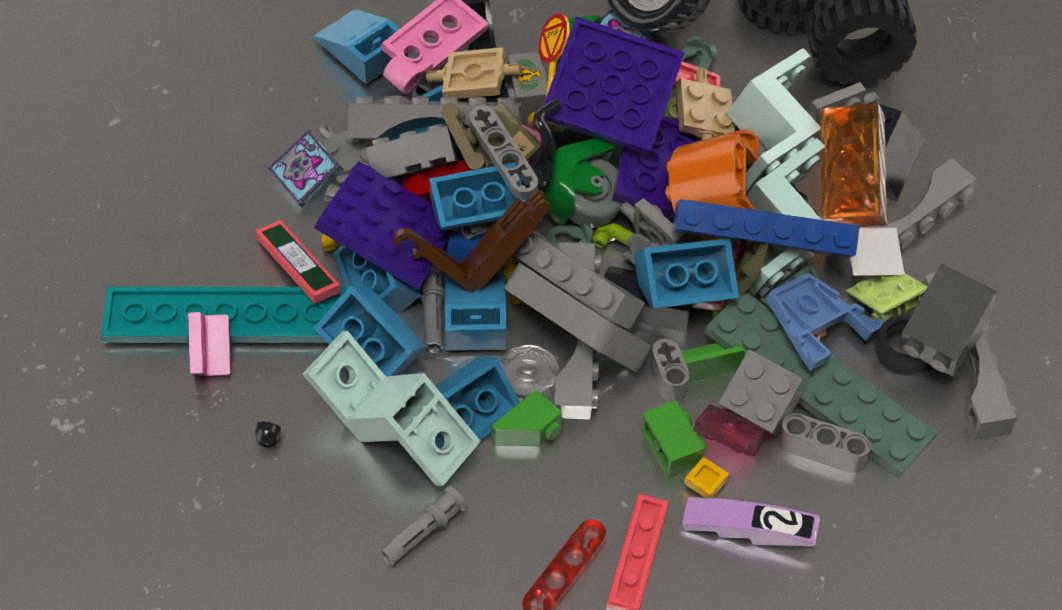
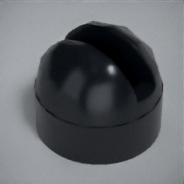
[255,421,281,447]

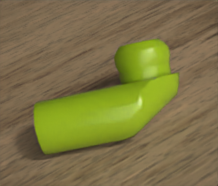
[592,223,634,248]

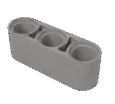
[779,413,871,473]

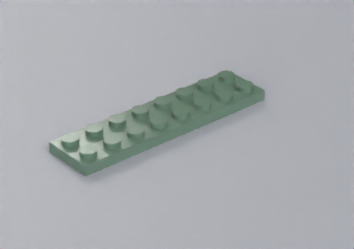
[705,292,938,478]

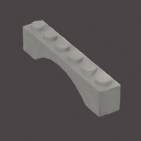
[347,95,522,139]
[825,158,977,283]
[512,230,645,329]
[554,242,601,419]
[923,269,1018,440]

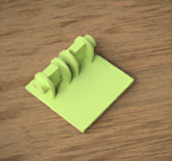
[845,273,928,322]

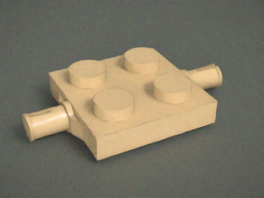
[426,47,522,99]
[676,68,735,140]

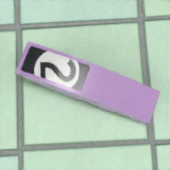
[682,497,820,546]

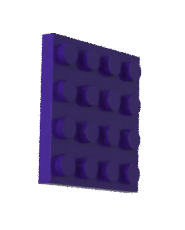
[543,16,685,156]
[612,116,702,220]
[314,161,454,290]

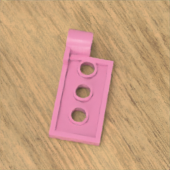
[381,0,489,94]

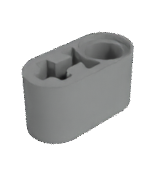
[651,338,689,402]

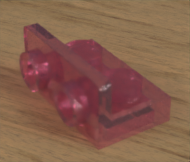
[693,404,766,457]

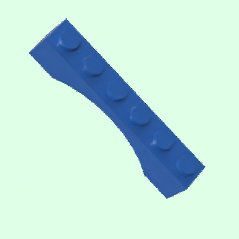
[672,199,860,258]

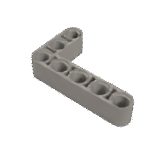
[503,263,653,373]

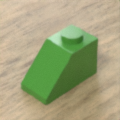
[491,390,562,447]

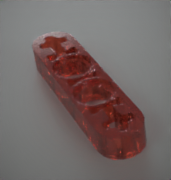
[522,520,606,610]

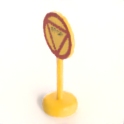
[527,13,570,132]

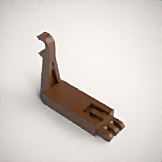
[392,190,550,293]

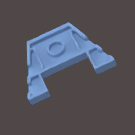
[766,273,884,371]

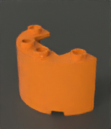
[666,129,759,243]

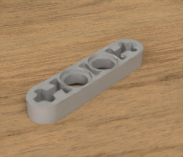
[470,105,538,200]

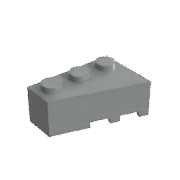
[366,124,460,179]

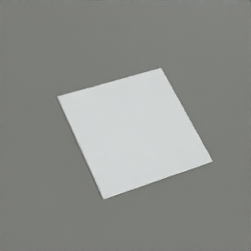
[851,228,905,276]

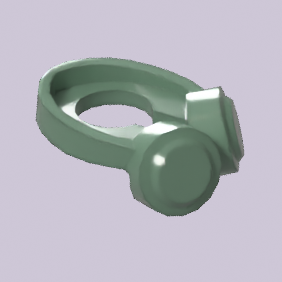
[681,36,717,70]
[547,224,593,247]

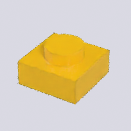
[684,457,729,498]

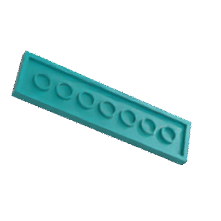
[101,286,347,343]

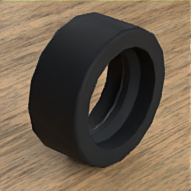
[875,315,929,374]

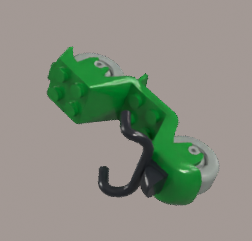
[521,15,624,227]

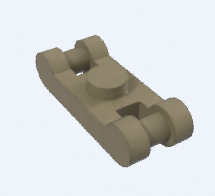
[441,103,491,170]

